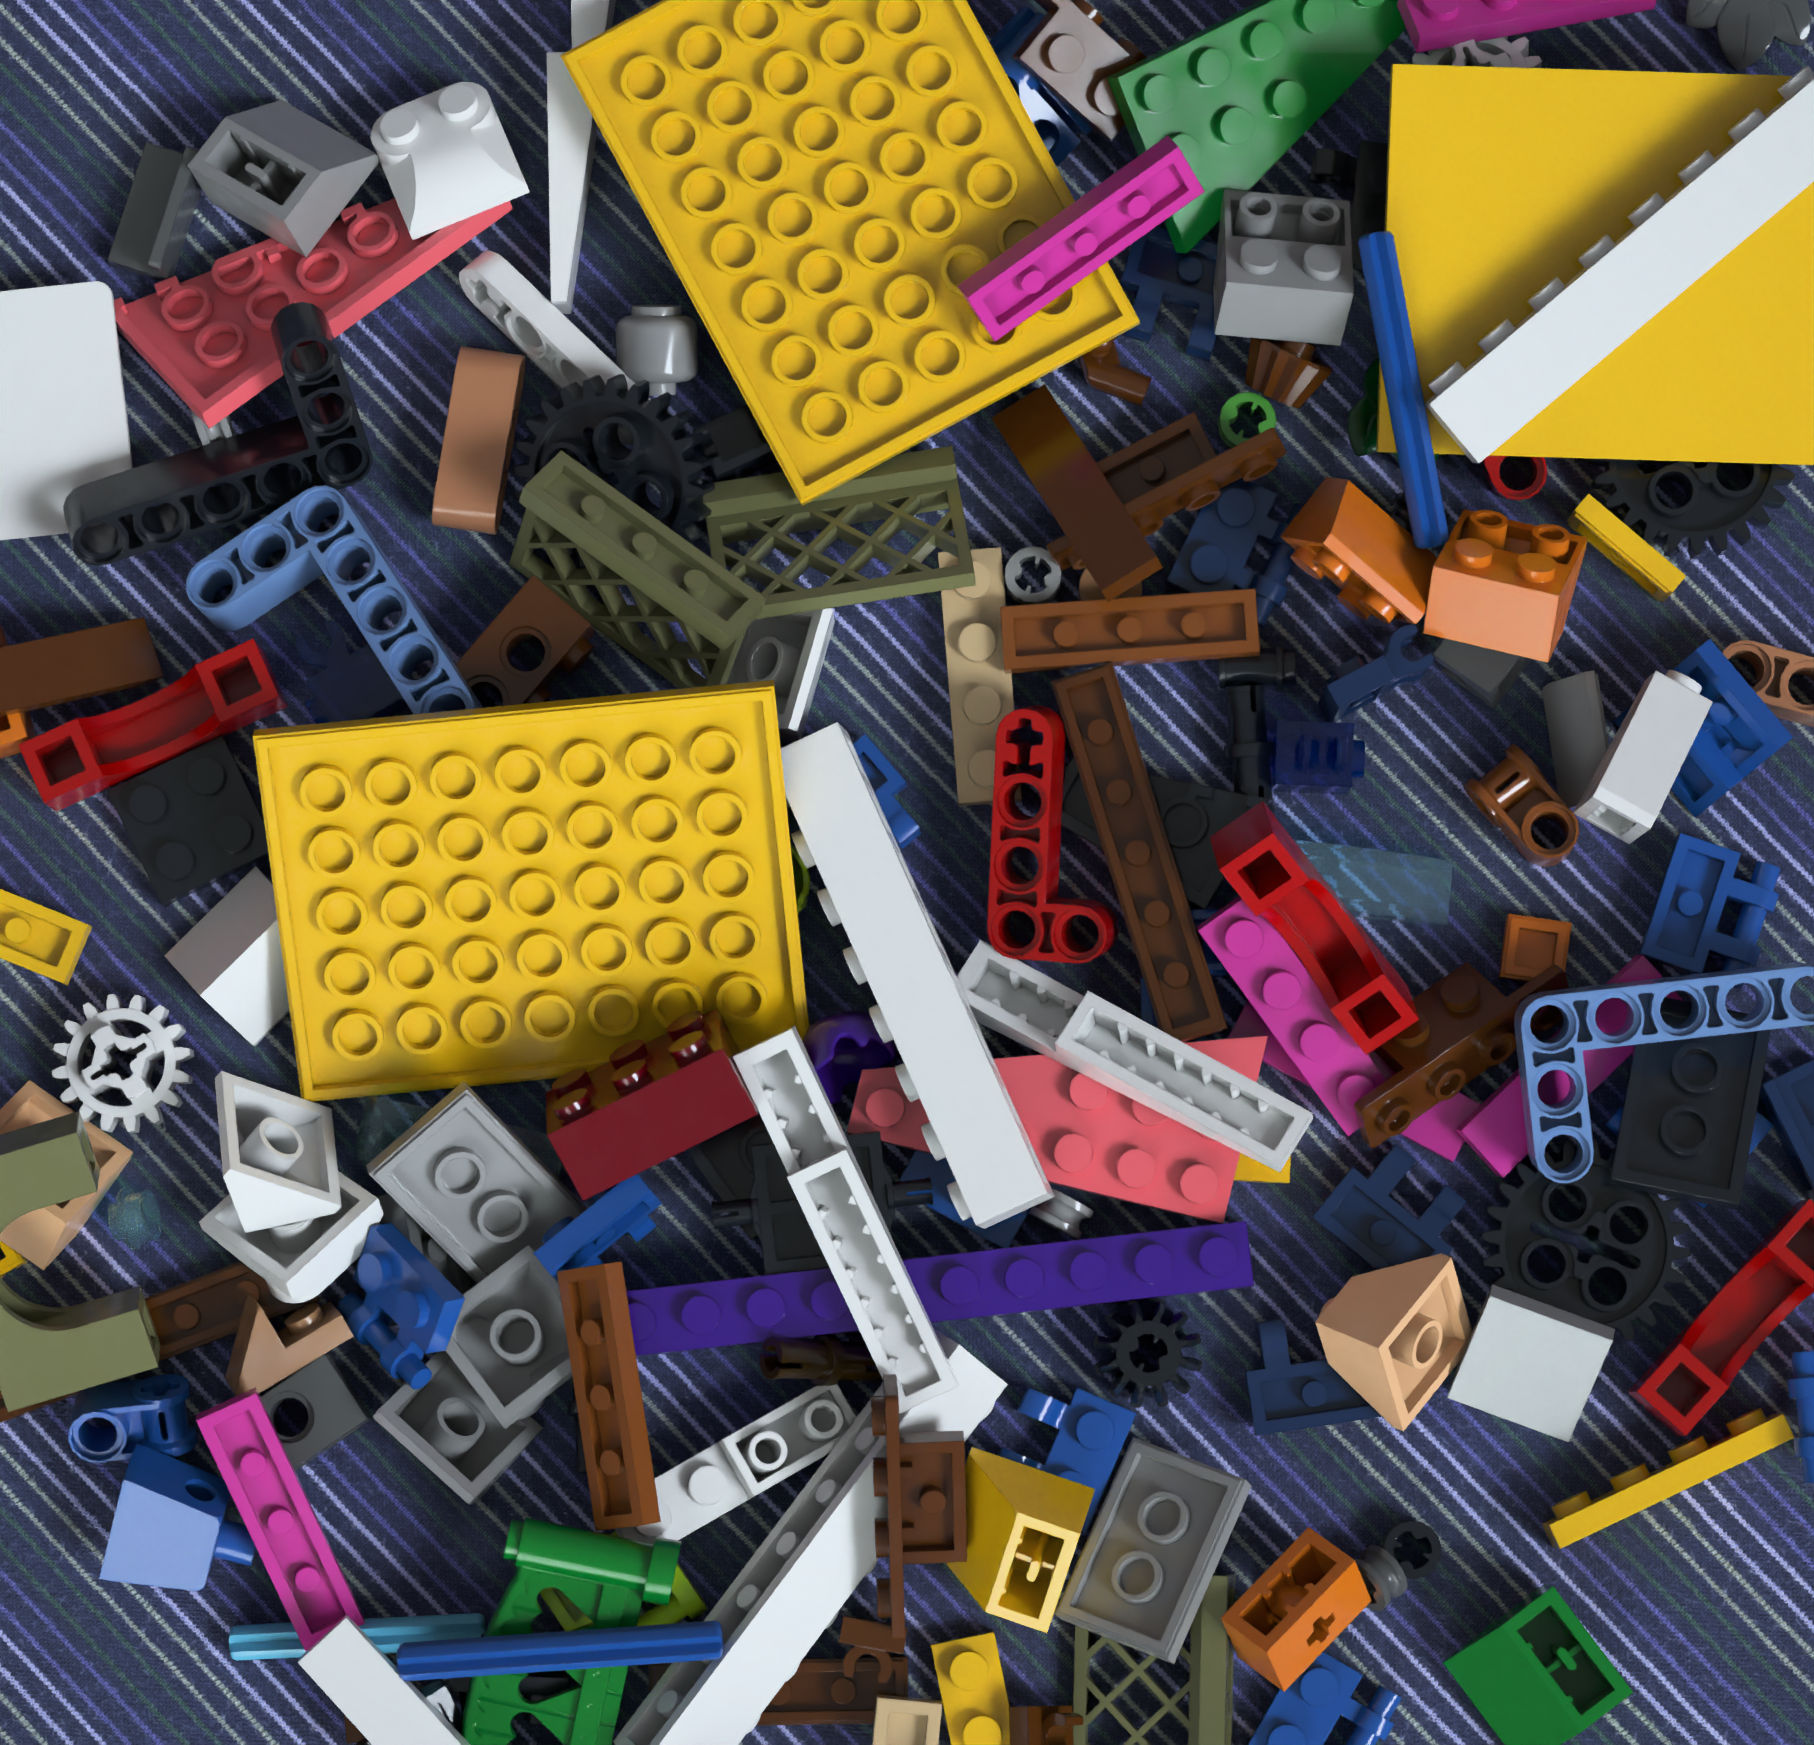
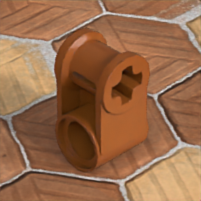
[1463,744,1579,867]

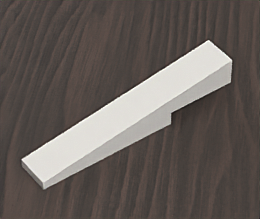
[547,0,616,314]
[957,940,1313,1172]
[733,1026,959,1414]
[298,1615,470,1745]

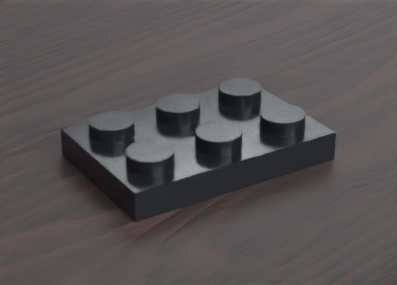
[1609,997,1771,1210]

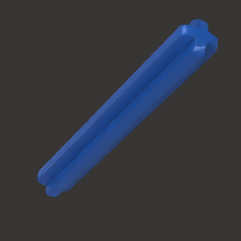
[1358,231,1449,549]
[396,1621,724,1681]

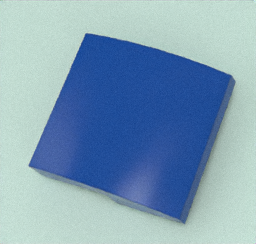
[1613,639,1793,818]

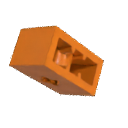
[1221,1527,1372,1692]

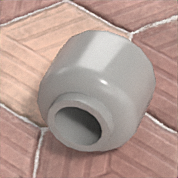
[615,304,698,396]

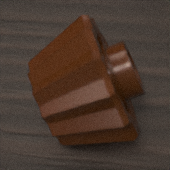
[1245,338,1332,409]

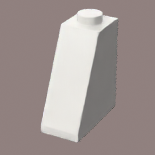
[1573,670,1713,844]

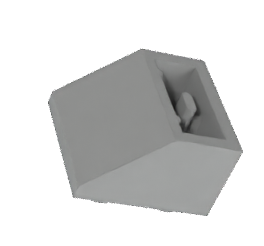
[187,100,380,257]
[1213,189,1354,346]

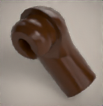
[1078,337,1152,407]

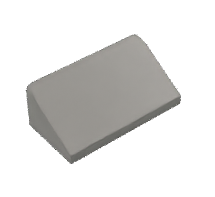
[1542,671,1609,809]

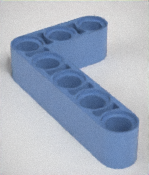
[186,485,483,714]
[1514,963,1814,1184]

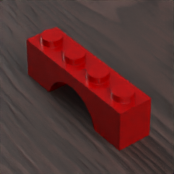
[18,639,289,812]
[1210,801,1419,1055]
[1627,1199,1814,1436]

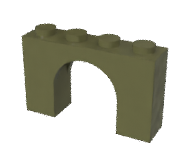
[0,1111,160,1412]

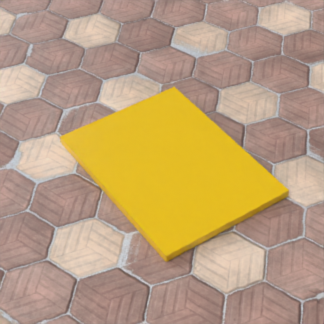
[560,0,1140,506]
[1376,64,1814,465]
[253,680,809,1102]

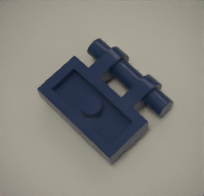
[1166,478,1304,628]

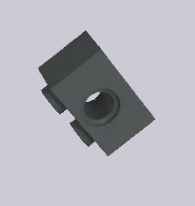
[259,1354,374,1472]

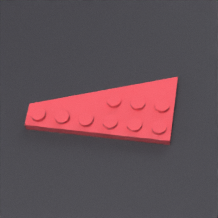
[114,198,513,429]
[847,1036,1268,1224]

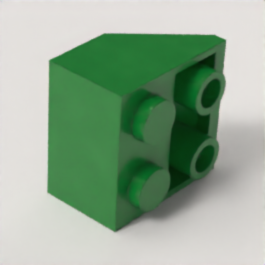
[1442,1584,1633,1745]

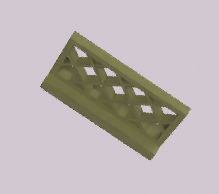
[702,446,976,620]
[509,450,766,689]
[1073,1574,1236,1745]

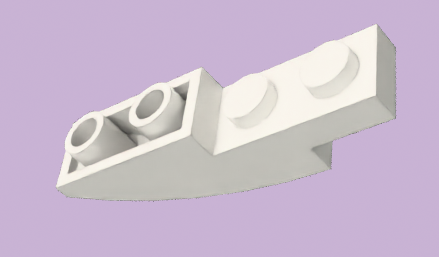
[615,1383,856,1544]

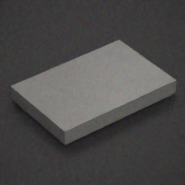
[366,1081,588,1283]
[1054,1437,1252,1664]

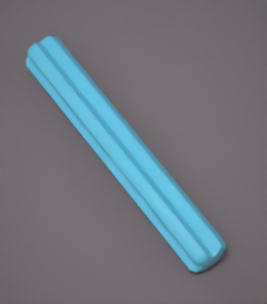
[229,1613,486,1661]

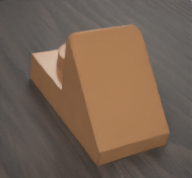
[225,1293,354,1396]

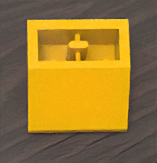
[946,1447,1095,1633]

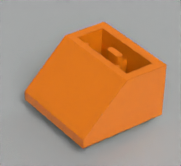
[1280,477,1437,624]
[1423,509,1588,663]

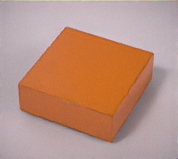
[1498,914,1572,983]

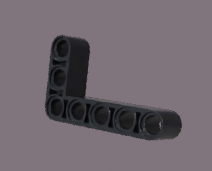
[63,302,373,566]

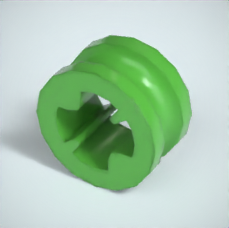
[1218,392,1276,449]

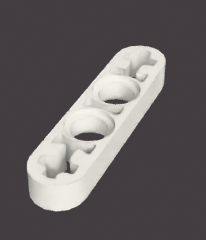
[459,251,650,445]

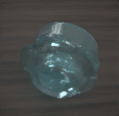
[107,1187,162,1250]

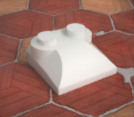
[370,82,530,240]
[199,1171,384,1303]

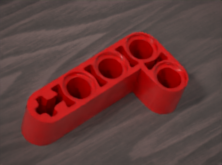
[987,705,1119,963]

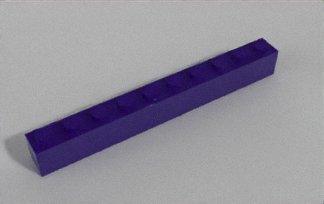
[626,1221,1254,1357]

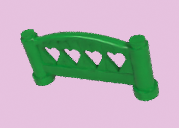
[461,1517,682,1745]

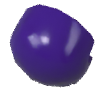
[802,1011,897,1104]

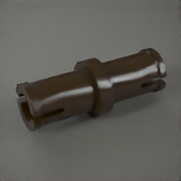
[759,1334,883,1386]

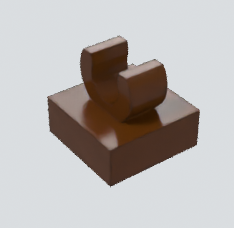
[839,1615,908,1684]
[1009,1705,1083,1745]

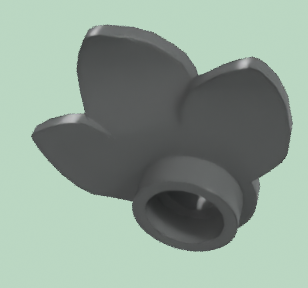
[1686,0,1811,71]

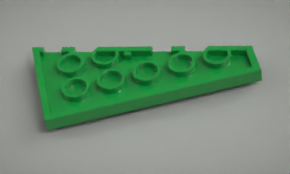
[1107,0,1406,253]

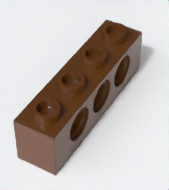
[412,575,595,715]

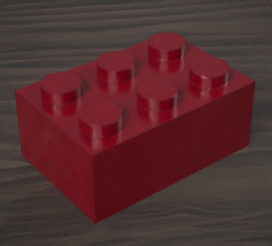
[546,1008,758,1201]

